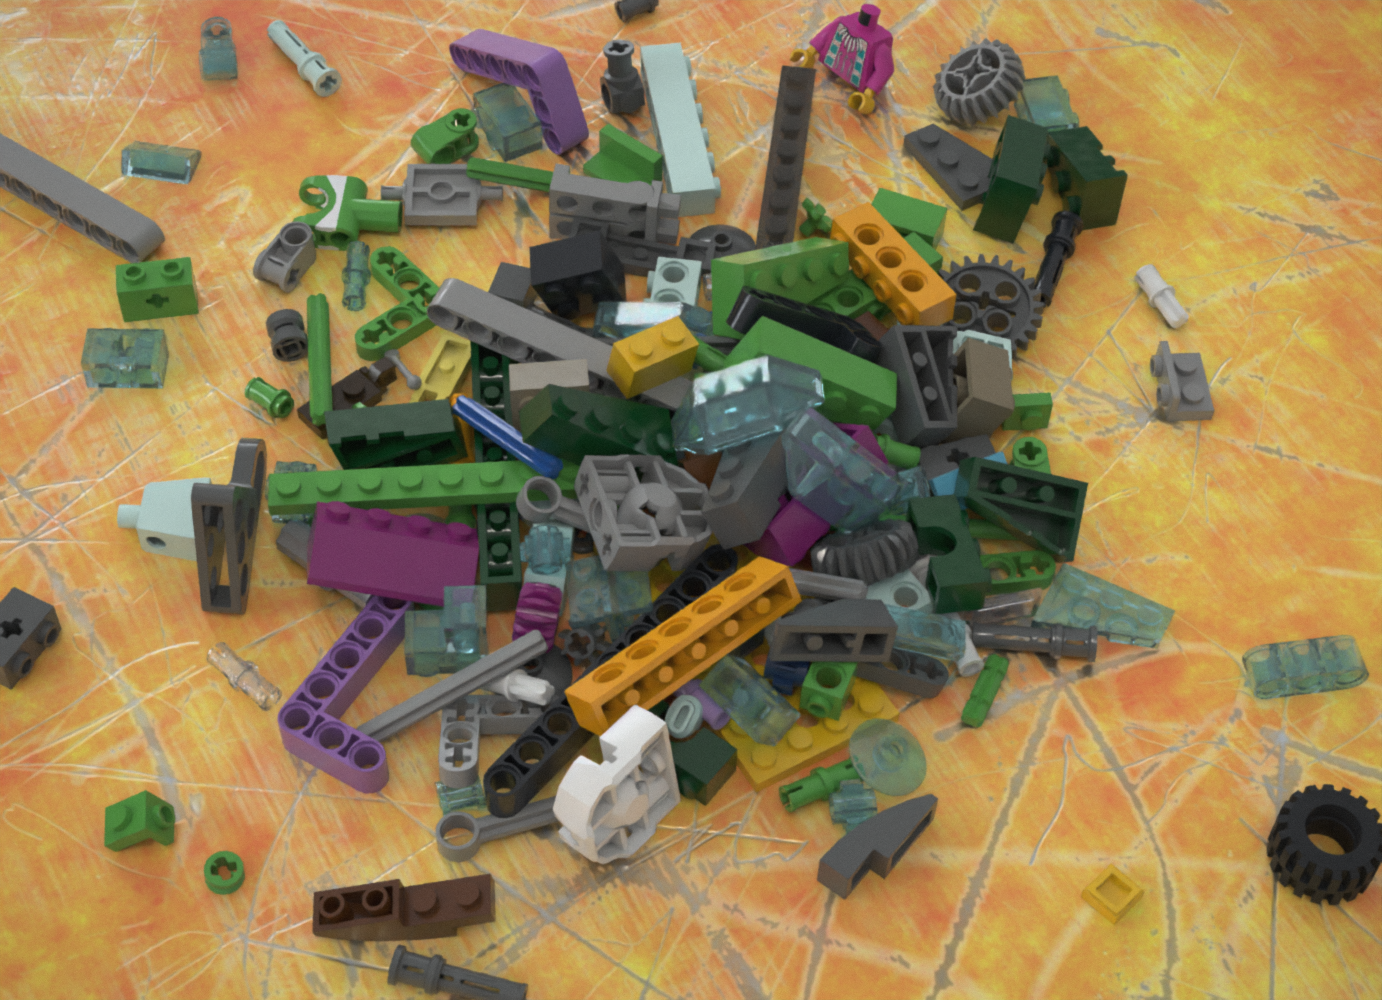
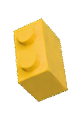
[606,316,699,399]

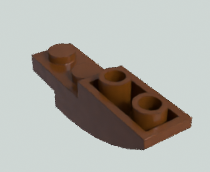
[312,874,496,941]

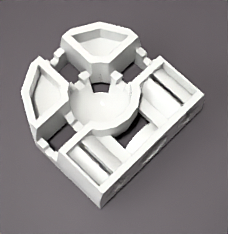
[553,704,681,864]

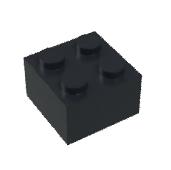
[529,231,627,320]

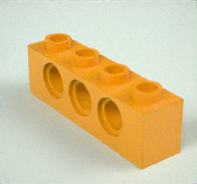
[830,202,956,326]

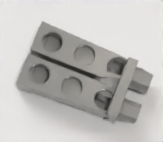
[549,163,681,244]

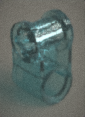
[199,17,238,81]

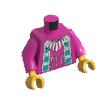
[789,4,895,114]

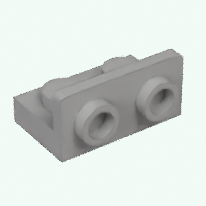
[1150,341,1214,421]

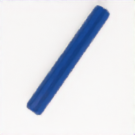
[452,395,563,479]

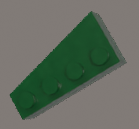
[519,384,678,483]

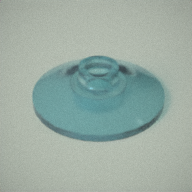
[849,718,927,796]

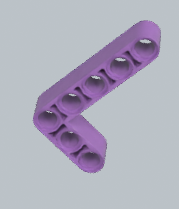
[449,29,589,155]
[277,595,416,794]

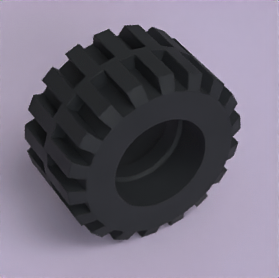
[1267,784,1382,905]

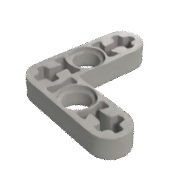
[438,694,559,788]

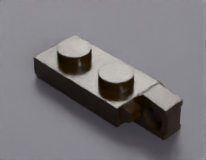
[297,357,397,440]

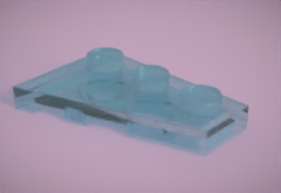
[1031,563,1175,649]

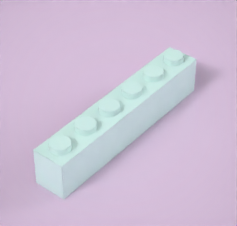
[640,42,721,217]

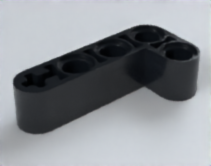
[726,286,883,363]

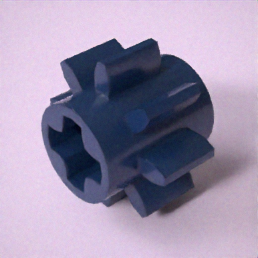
[763,650,811,696]

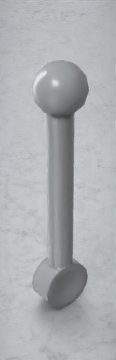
[384,349,422,390]

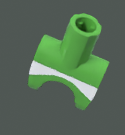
[292,175,403,251]

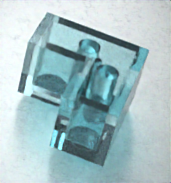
[404,585,490,677]

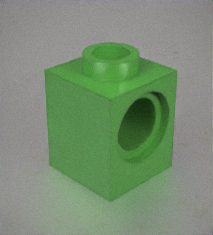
[799,661,858,721]

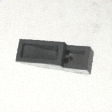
[817,794,938,900]

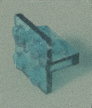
[565,555,653,643]

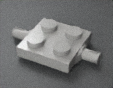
[381,164,503,225]

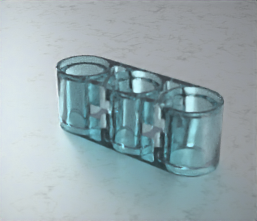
[1242,635,1369,699]

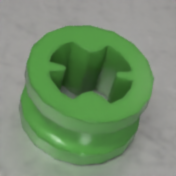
[204,851,245,895]

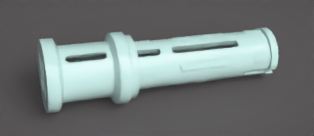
[267,20,342,97]

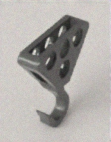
[191,437,267,615]

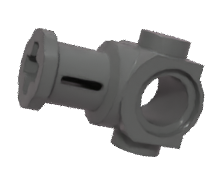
[600,39,645,113]

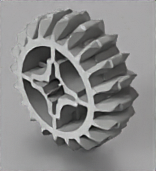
[932,38,1026,126]

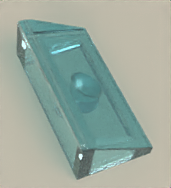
[121,141,202,184]
[885,604,966,662]

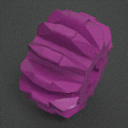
[512,582,562,653]

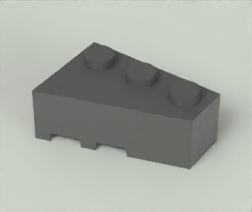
[875,325,957,449]

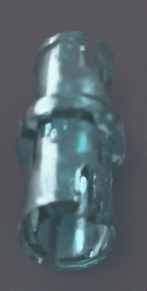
[341,241,371,311]

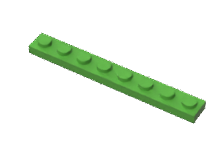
[268,458,580,516]

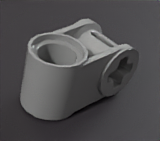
[253,221,316,292]

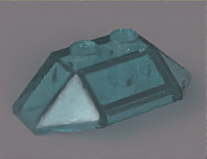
[672,355,825,455]
[781,403,912,535]

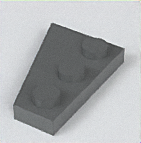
[903,124,992,211]

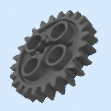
[938,254,1044,360]

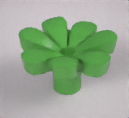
[799,198,832,237]

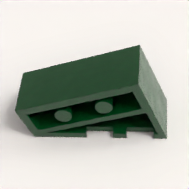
[973,115,1051,244]
[1045,126,1128,230]
[324,399,468,470]
[954,457,1088,563]

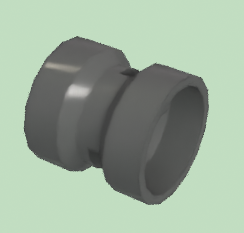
[265,309,308,362]

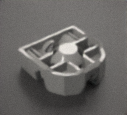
[574,455,712,571]

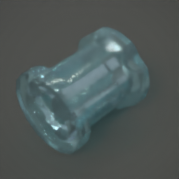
[435,775,486,816]

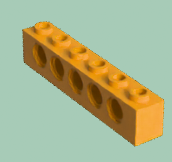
[564,556,802,736]

